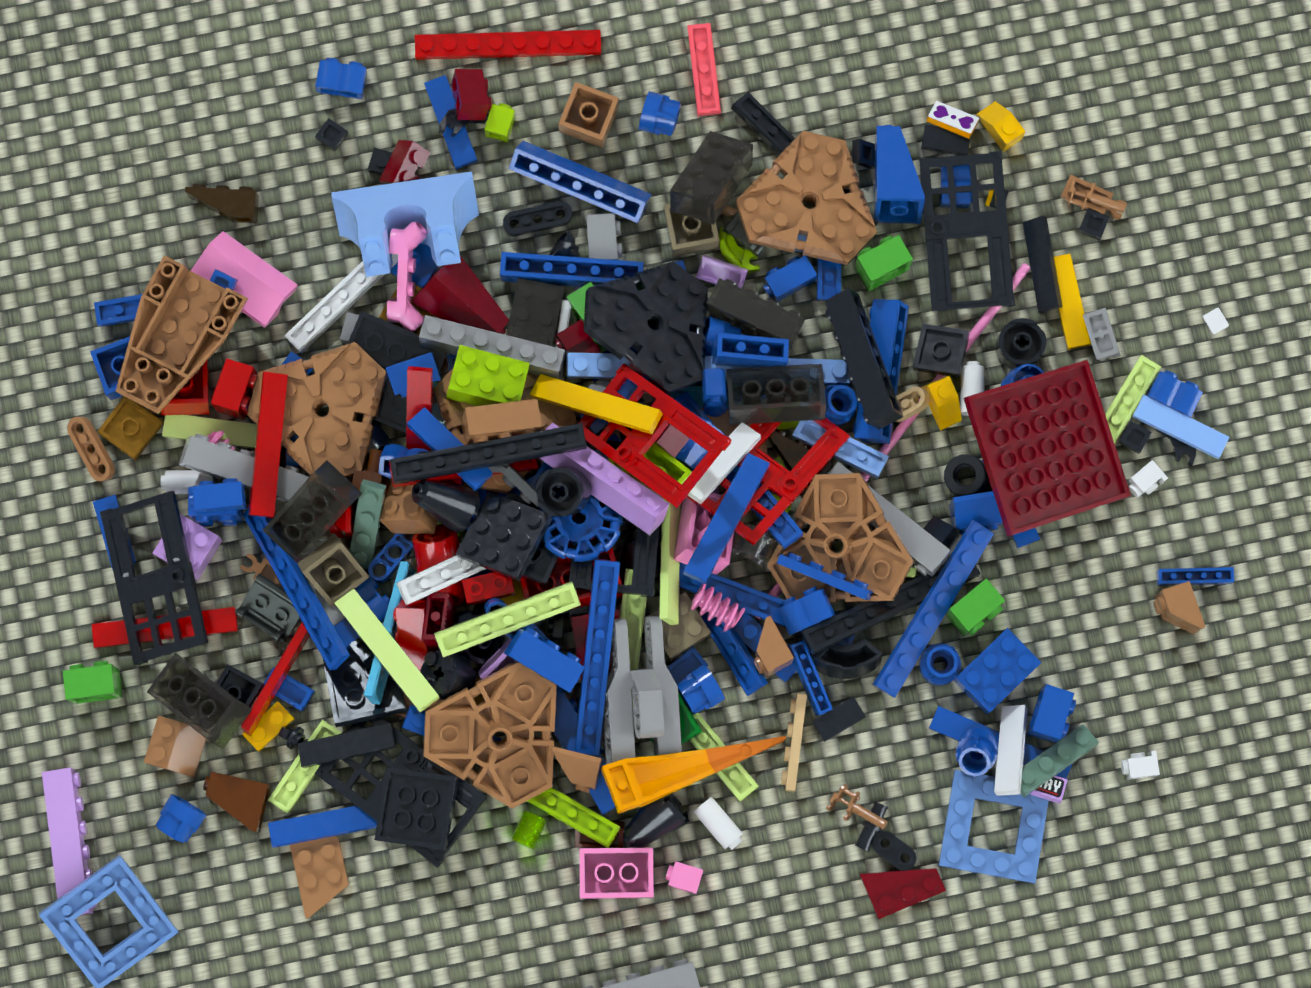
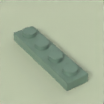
[350,479,387,569]
[1020,724,1099,798]

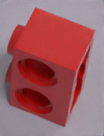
[462,572,517,606]

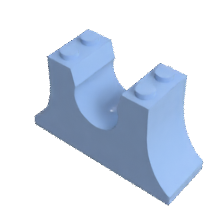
[331,172,479,277]

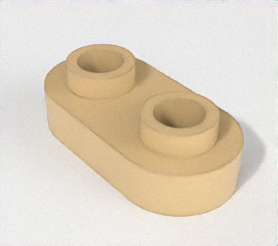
[895,387,930,422]

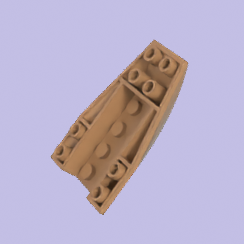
[116,255,248,414]

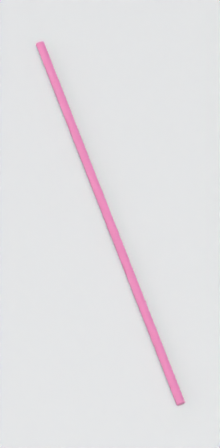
[755,263,1031,620]

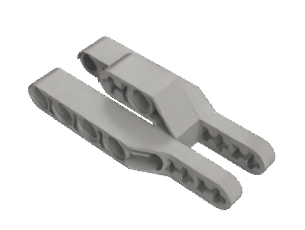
[603,616,682,764]

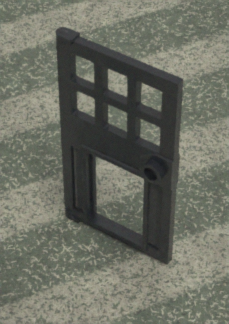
[919,151,1015,312]
[569,440,660,598]
[100,491,208,666]
[315,717,487,868]

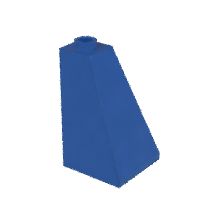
[874,125,925,224]

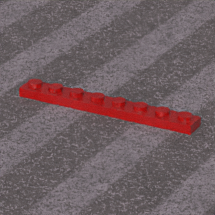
[415,30,601,60]

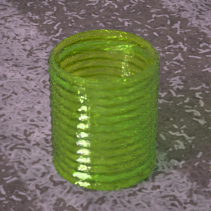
[511,811,547,850]

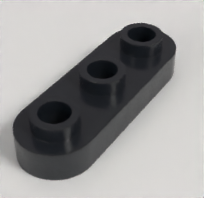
[503,201,572,236]

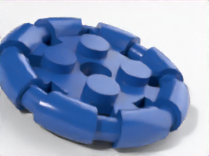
[538,487,623,562]

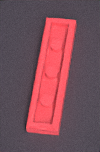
[687,23,721,117]

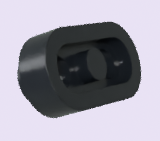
[872,831,917,871]

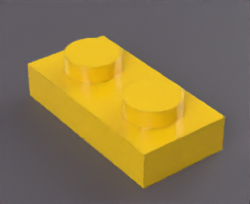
[242,701,295,752]

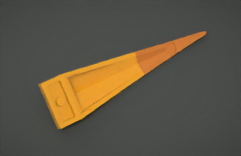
[601,736,786,814]

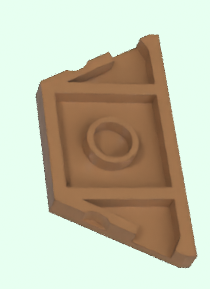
[290,836,349,919]

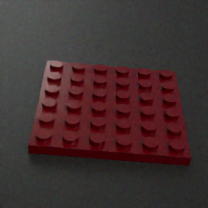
[963,359,1131,537]

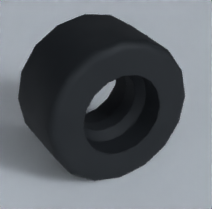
[944,454,989,497]

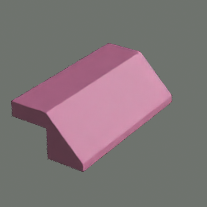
[191,231,298,328]

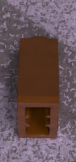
[203,772,271,833]

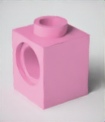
[665,861,703,894]

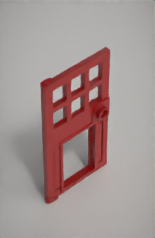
[578,363,732,508]
[687,387,850,545]

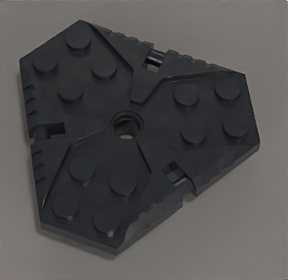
[583,261,708,394]

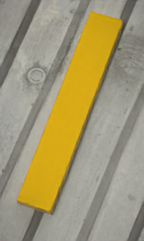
[530,374,663,434]

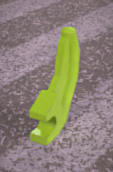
[718,227,760,273]

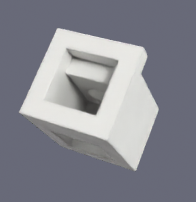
[1128,460,1168,498]
[1121,750,1160,780]

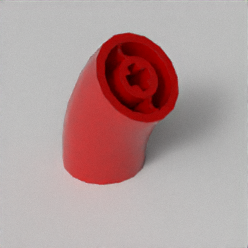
[412,524,465,606]

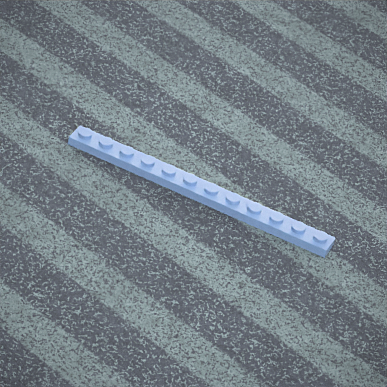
[567,353,850,385]

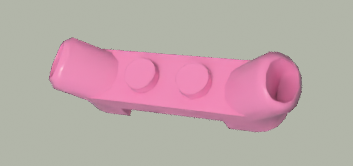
[387,222,427,332]

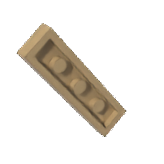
[781,693,807,792]

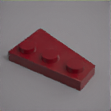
[859,868,946,920]

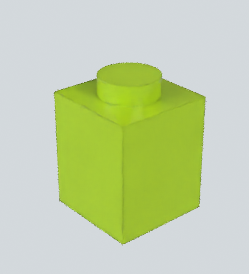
[484,103,516,143]

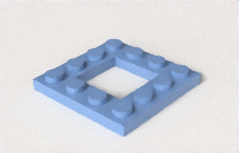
[938,770,1049,884]
[39,855,178,988]

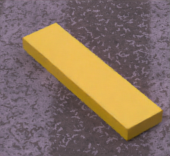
[1054,254,1091,350]

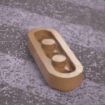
[67,416,115,481]

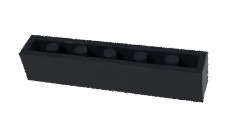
[825,288,904,430]

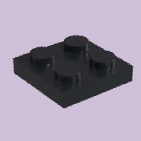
[913,324,970,378]

